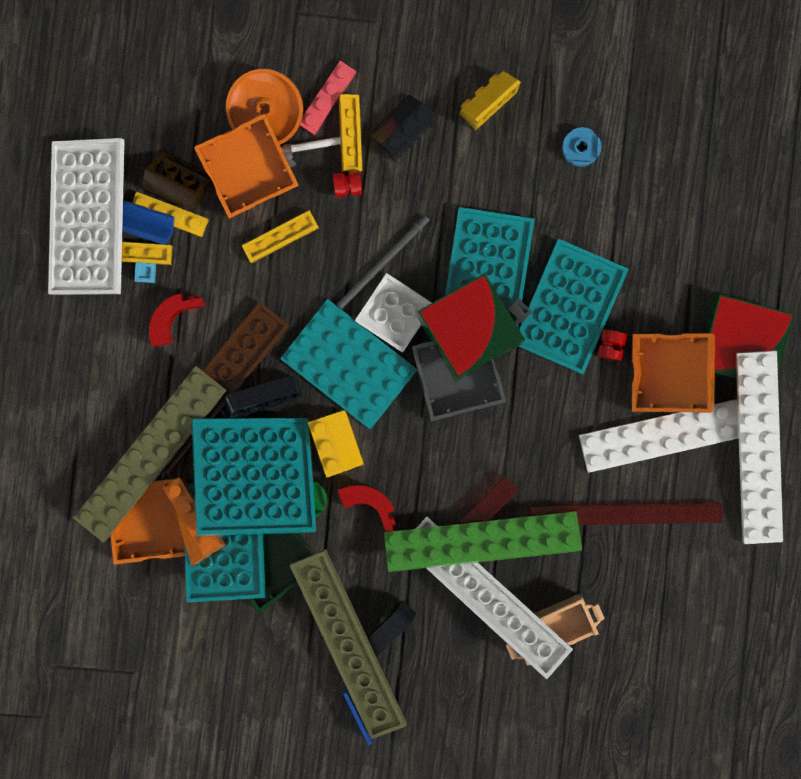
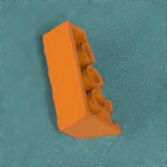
[163,477,226,566]

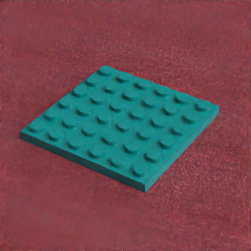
[192,418,316,536]

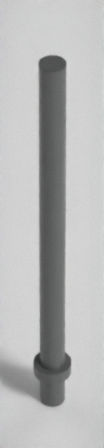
[336,215,430,310]

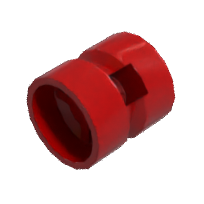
[333,170,363,198]
[597,329,627,361]

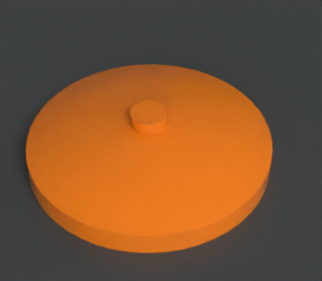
[226,69,303,144]

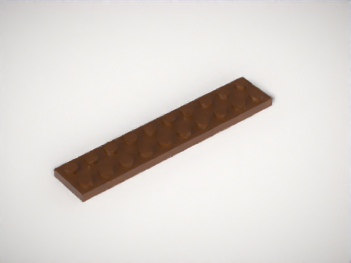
[163,302,290,474]

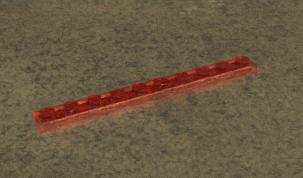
[530,503,723,525]

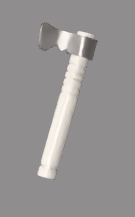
[281,137,341,168]

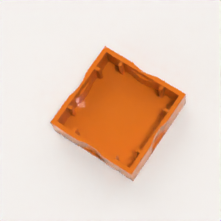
[194,114,299,218]
[632,333,715,413]
[111,477,187,564]

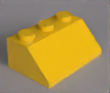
[460,71,521,131]
[308,410,364,478]

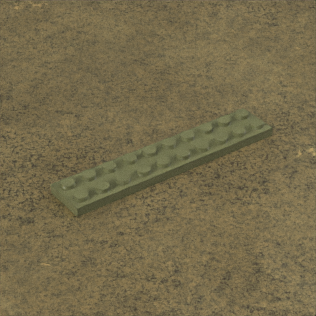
[73,366,227,543]
[290,549,407,739]

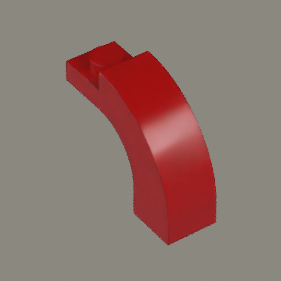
[149,294,206,347]
[338,484,396,532]

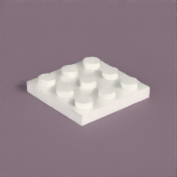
[355,273,431,353]

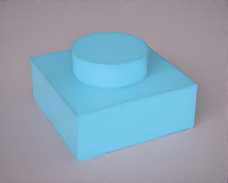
[134,262,156,283]

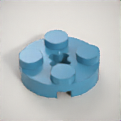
[562,127,601,167]

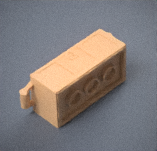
[506,594,605,666]

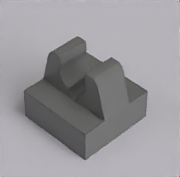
[508,298,532,325]

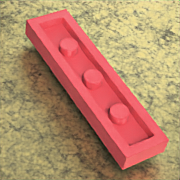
[300,61,356,136]

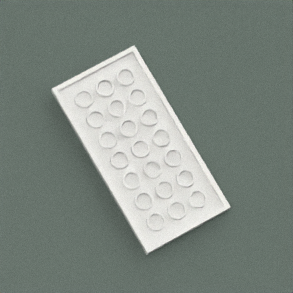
[48,138,124,295]

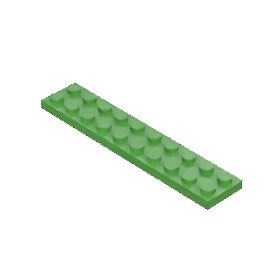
[384,511,582,572]

